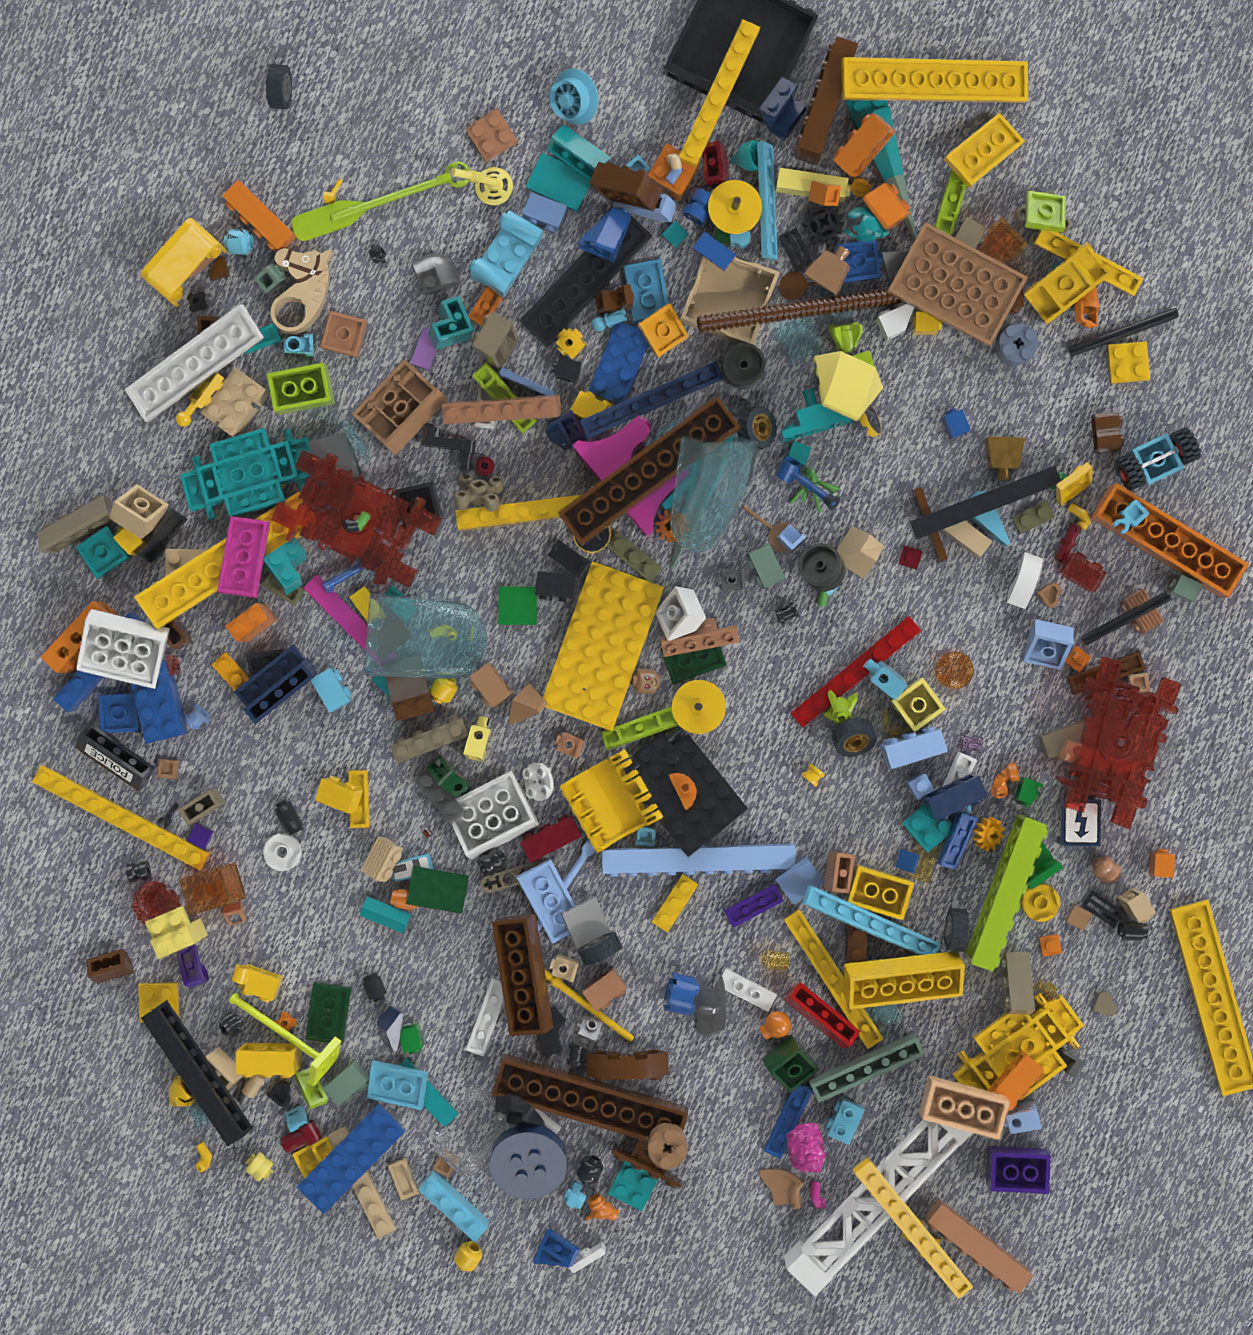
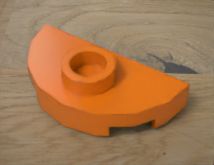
[669,773,697,810]

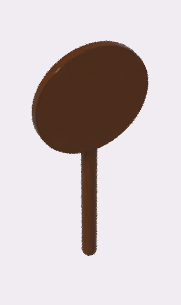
[779,272,844,300]

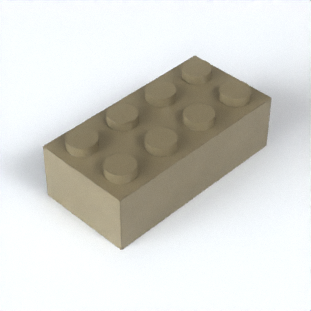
[472,311,519,371]

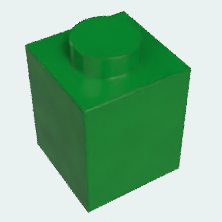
[400,1023,424,1054]

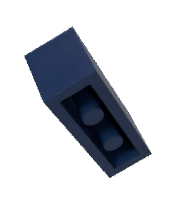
[922,773,988,821]

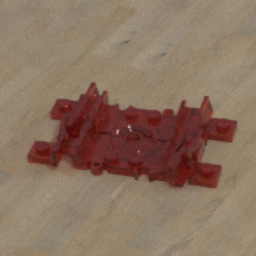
[271,450,443,588]

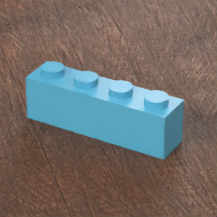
[418,1170,490,1242]

